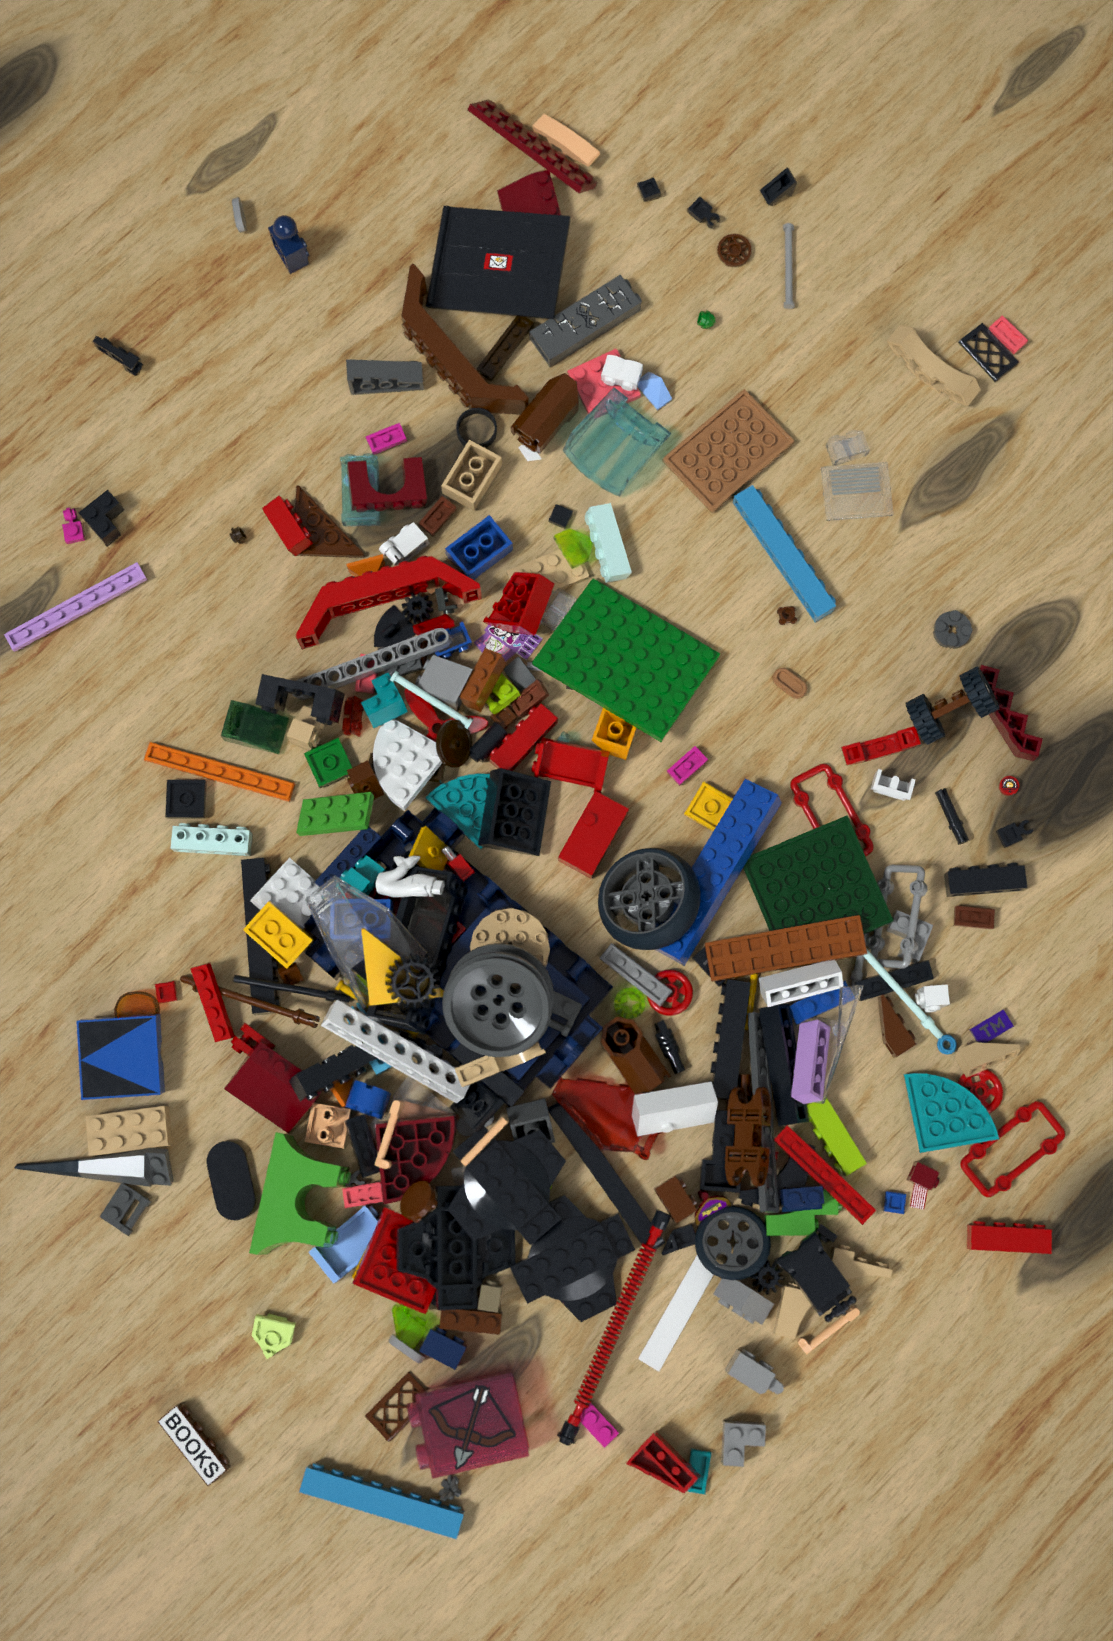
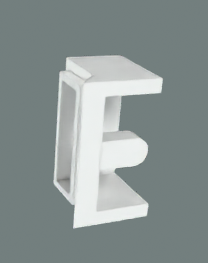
[871,769,915,801]

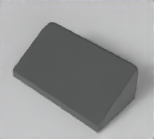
[503,656,536,692]

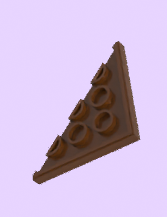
[293,486,365,558]

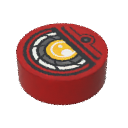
[999,776,1019,796]

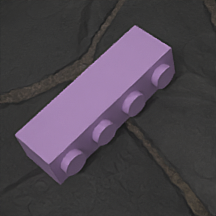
[791,1020,830,1104]

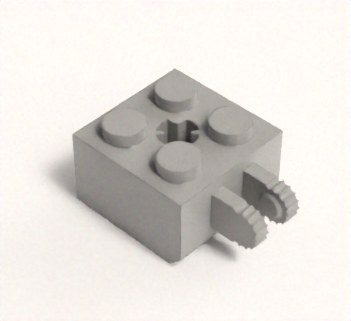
[725,1348,784,1394]

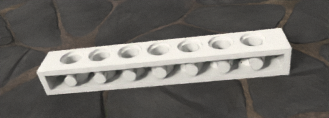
[321,1000,470,1103]

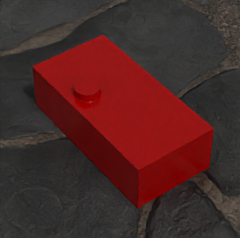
[558,791,629,879]

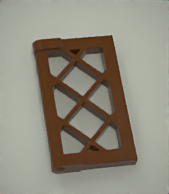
[365,1372,433,1442]

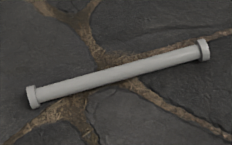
[783,223,795,309]

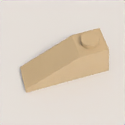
[955,1042,1021,1078]

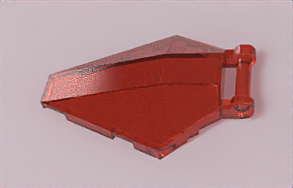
[552,1077,662,1160]

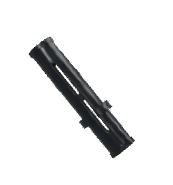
[935,788,969,845]

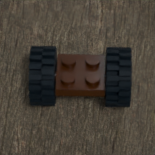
[905,666,999,745]

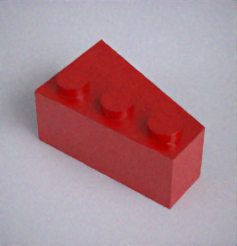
[625,1431,701,1494]

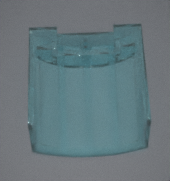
[563,387,672,497]

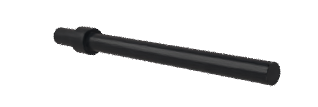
[233,974,350,1003]

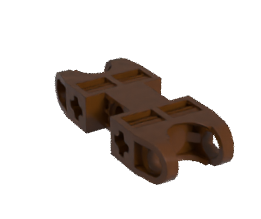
[725,1087,771,1186]

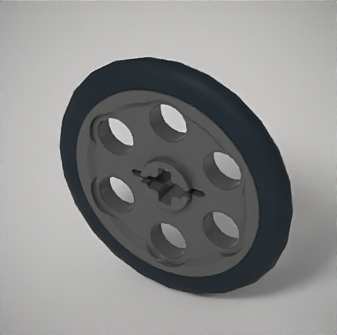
[695,1206,771,1280]

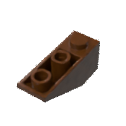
[878,995,916,1058]

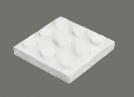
[250,858,328,929]

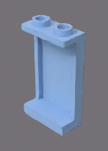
[309,1205,379,1284]

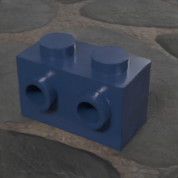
[419,1326,467,1370]

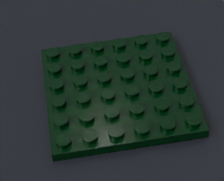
[743,815,894,934]

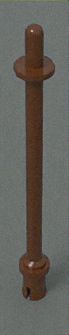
[180,975,320,1028]

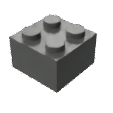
[506,1098,555,1143]

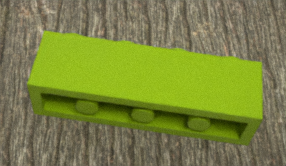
[807,1094,867,1176]

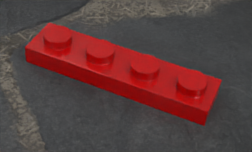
[190,962,235,1042]

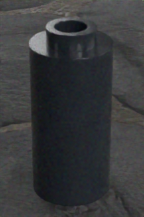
[469,722,508,763]

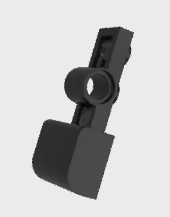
[699,1110,741,1193]

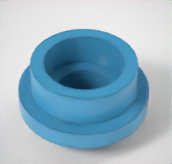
[937,1035,957,1055]

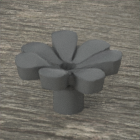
[439,1474,462,1501]

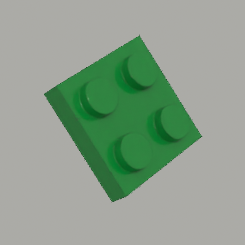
[304,738,352,788]

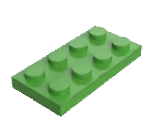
[296,792,374,836]

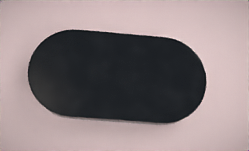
[206,1141,256,1220]

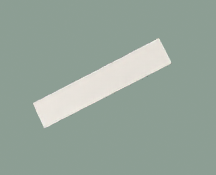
[638,1256,713,1371]

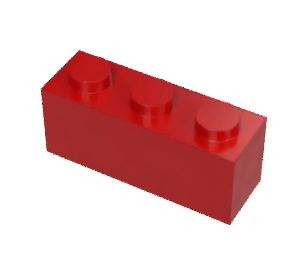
[262,495,313,556]

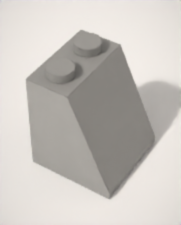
[415,655,473,712]

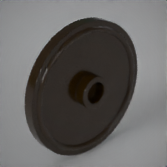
[436,720,472,768]

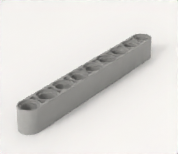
[292,628,452,700]

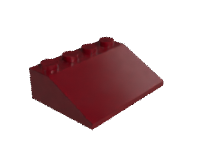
[497,170,561,215]
[224,1040,322,1134]

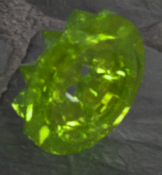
[614,988,645,1019]

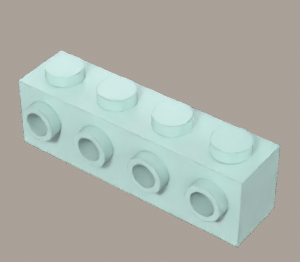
[585,503,632,583]
[170,823,252,856]

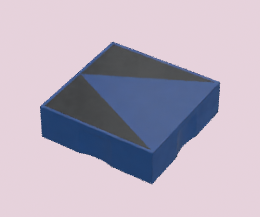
[76,1014,165,1100]

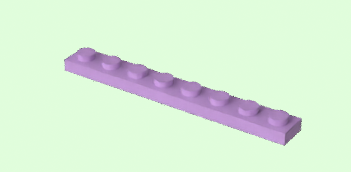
[4,562,147,652]

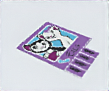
[484,624,543,660]

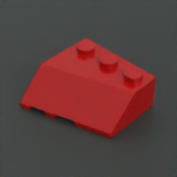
[483,572,555,636]

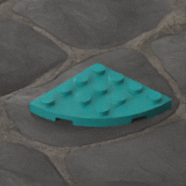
[425,774,490,850]
[904,1073,999,1153]

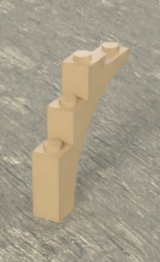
[773,1244,892,1339]

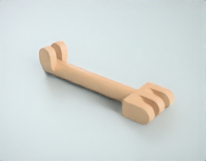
[374,1100,404,1169]
[798,1306,860,1354]

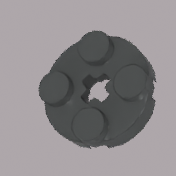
[933,610,972,649]

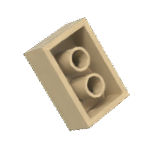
[441,440,502,511]

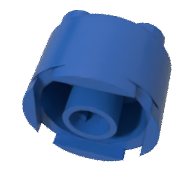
[345,1080,391,1120]

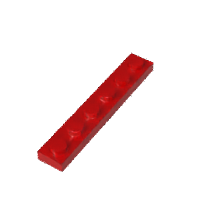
[773,1125,876,1225]

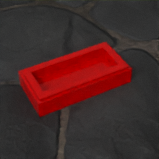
[412,614,455,636]

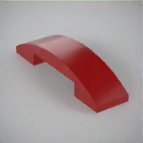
[841,726,921,766]

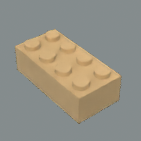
[85,1106,173,1157]

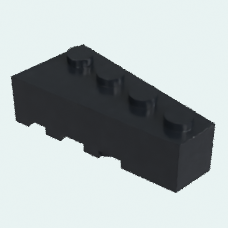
[289,1044,377,1101]

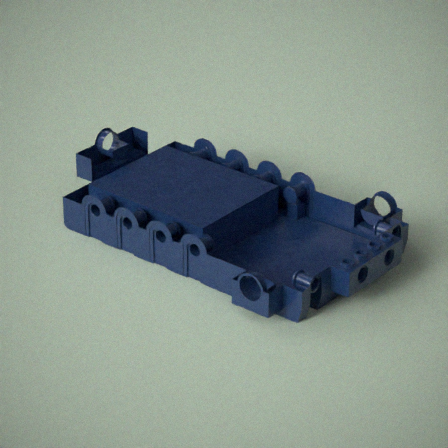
[303,808,613,1107]

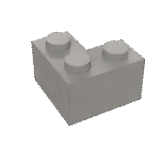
[886,910,933,963]
[713,1279,774,1325]
[721,1420,766,1467]

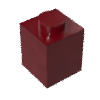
[906,1162,940,1191]

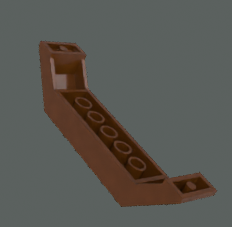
[401,263,529,415]

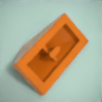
[346,554,385,577]
[331,1078,353,1108]

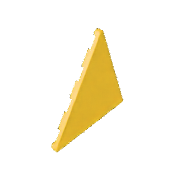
[361,928,444,1006]

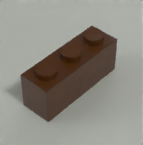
[439,1309,503,1335]

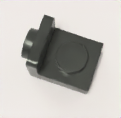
[435,588,457,614]

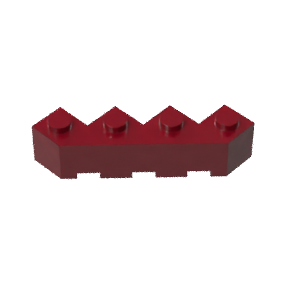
[979,665,1043,761]

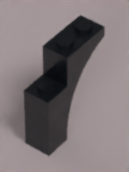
[737,1144,816,1207]

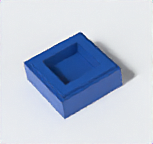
[883,1191,906,1214]

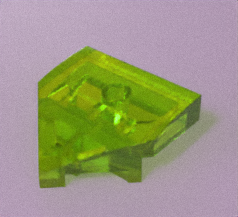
[553,528,593,569]

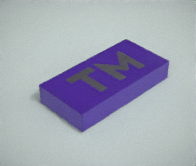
[969,1009,1014,1043]

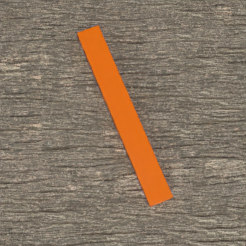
[144,742,295,802]

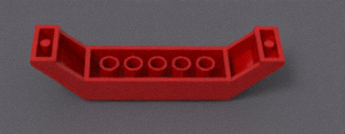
[296,556,482,649]

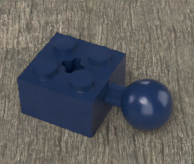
[268,215,309,274]

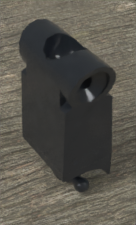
[774,1231,857,1322]

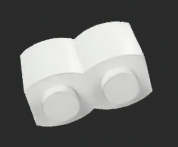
[601,355,643,391]

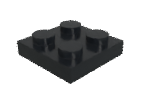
[165,780,207,819]

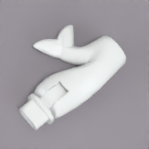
[376,856,445,897]

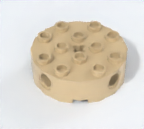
[470,908,550,989]

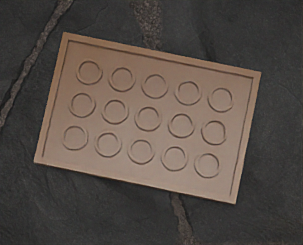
[662,389,794,513]

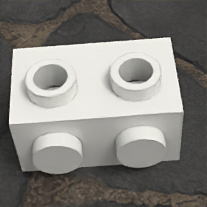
[915,985,950,1013]

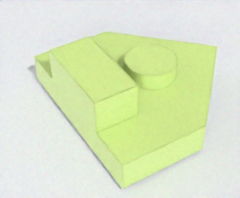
[252,1314,296,1359]

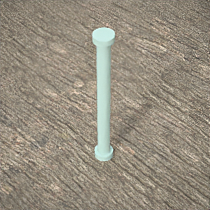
[390,671,473,729]

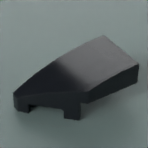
[662,1224,696,1256]

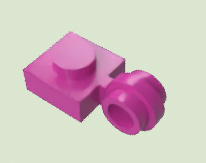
[62,507,85,544]

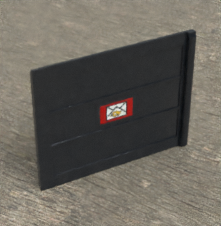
[426,205,571,319]

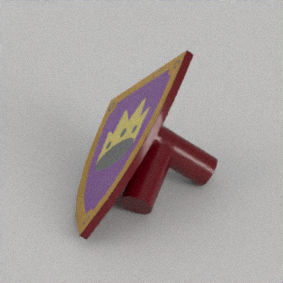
[694,1190,731,1225]

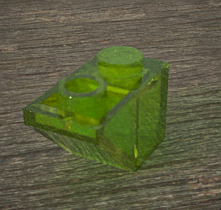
[392,1304,428,1349]

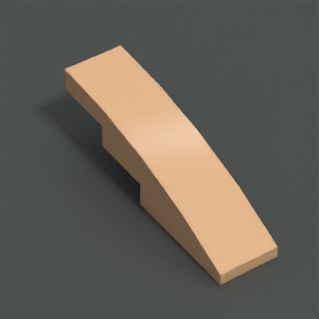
[532,114,600,167]

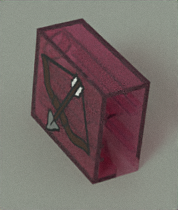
[407,1369,530,1479]

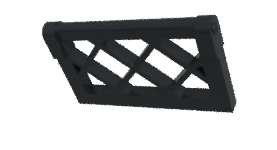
[958,323,1019,382]

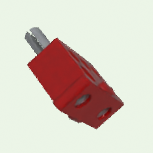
[442,846,475,881]

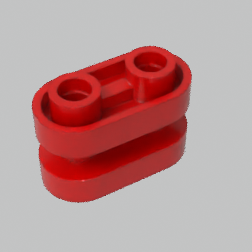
[230,1023,276,1055]

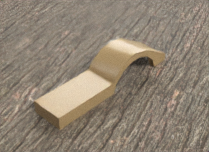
[455,1042,546,1088]

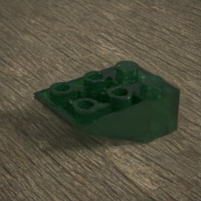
[221,700,289,754]

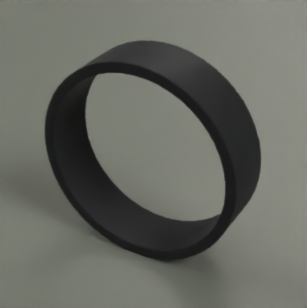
[456,408,497,448]

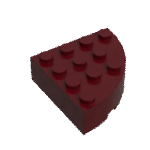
[375,1113,457,1205]

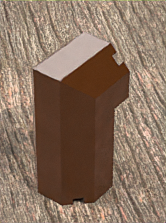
[511,373,579,453]
[600,1017,671,1095]

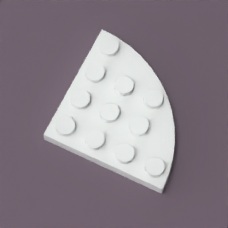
[373,719,442,811]

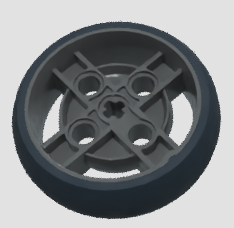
[598,848,701,950]

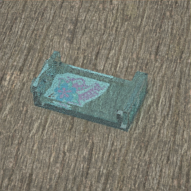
[340,453,381,527]

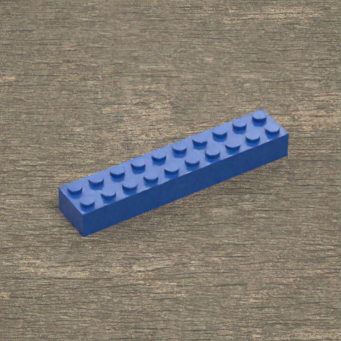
[655,779,782,966]

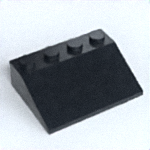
[478,768,551,856]

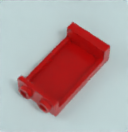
[531,738,610,793]

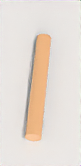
[460,1117,508,1167]

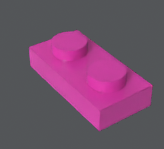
[365,423,407,455]
[667,746,708,786]
[580,1403,619,1448]

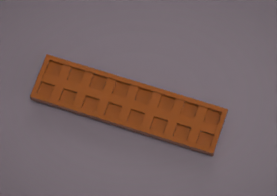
[705,915,867,982]

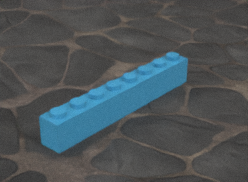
[733,485,836,622]
[299,1463,465,1539]

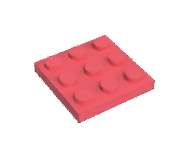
[567,348,641,420]

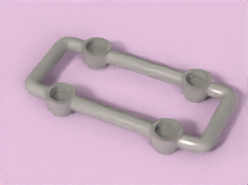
[867,864,928,968]

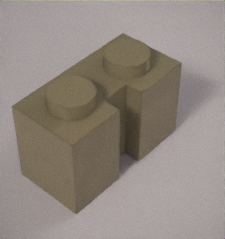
[478,1280,503,1313]

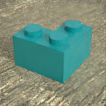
[361,673,408,728]
[339,855,386,899]

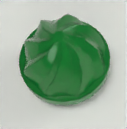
[697,310,715,329]

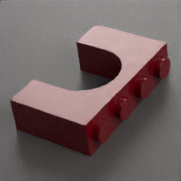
[347,457,427,512]

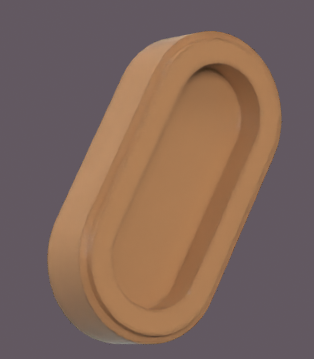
[772,668,807,699]

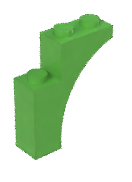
[764,1188,842,1236]

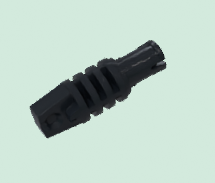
[654,1020,686,1074]

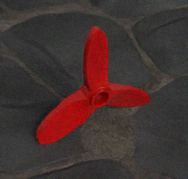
[404,688,488,742]

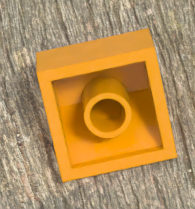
[592,708,637,760]

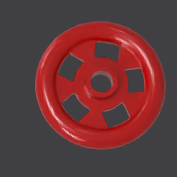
[647,970,693,1016]
[957,1069,1003,1113]

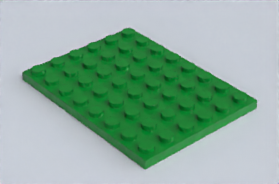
[532,578,720,743]

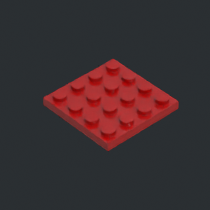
[352,1207,436,1314]

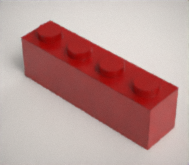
[489,704,558,771]
[967,1221,1052,1254]

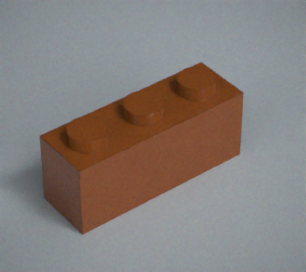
[459,648,506,712]

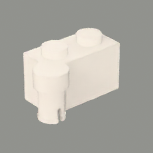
[379,522,429,566]

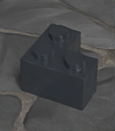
[79,490,124,547]

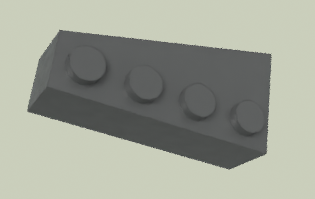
[346,359,424,395]

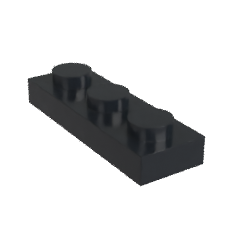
[344,1114,380,1178]

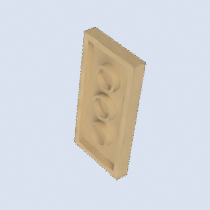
[506,543,590,593]

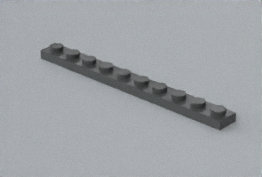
[748,1012,779,1213]

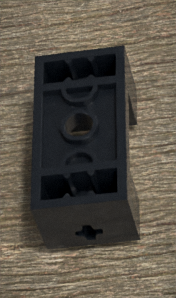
[255,674,345,726]

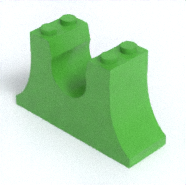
[249,1132,351,1255]

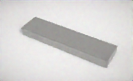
[600,943,672,1007]

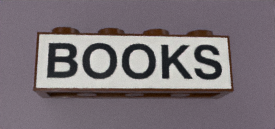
[157,1403,230,1486]

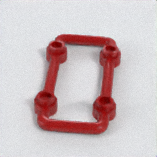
[790,763,874,856]
[960,1101,1066,1198]

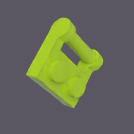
[486,673,520,714]

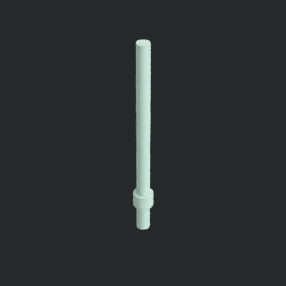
[862,948,943,1039]

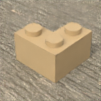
[286,706,326,751]

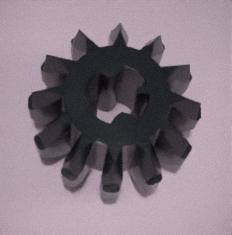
[402,592,434,624]
[750,1260,785,1295]

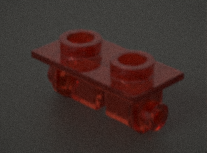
[342,695,364,737]

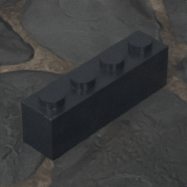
[944,863,1028,897]

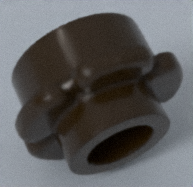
[230,526,246,544]

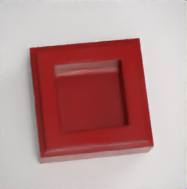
[155,981,178,1004]

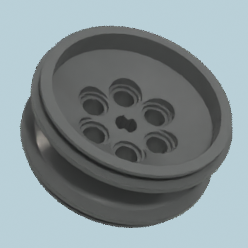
[443,943,554,1057]

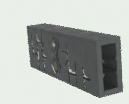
[529,274,642,367]

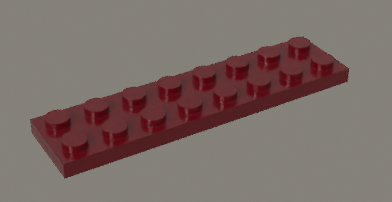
[468,100,598,194]

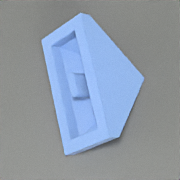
[638,372,672,411]

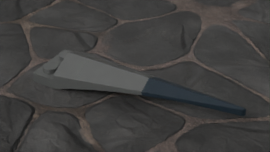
[14,1148,174,1187]

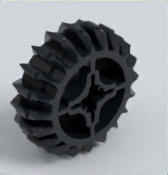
[385,953,440,1008]

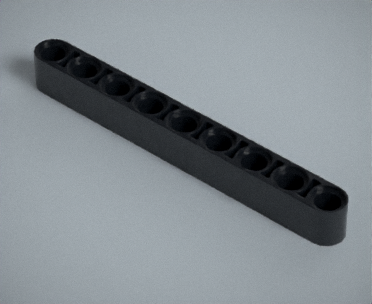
[547,1097,665,1249]

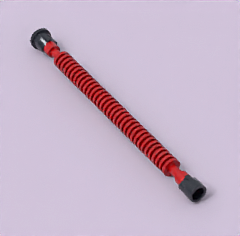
[557,1209,671,1446]

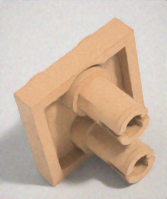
[305,1103,352,1149]

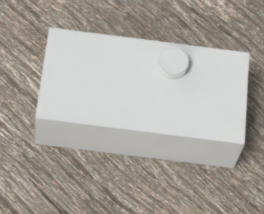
[632,1082,718,1136]

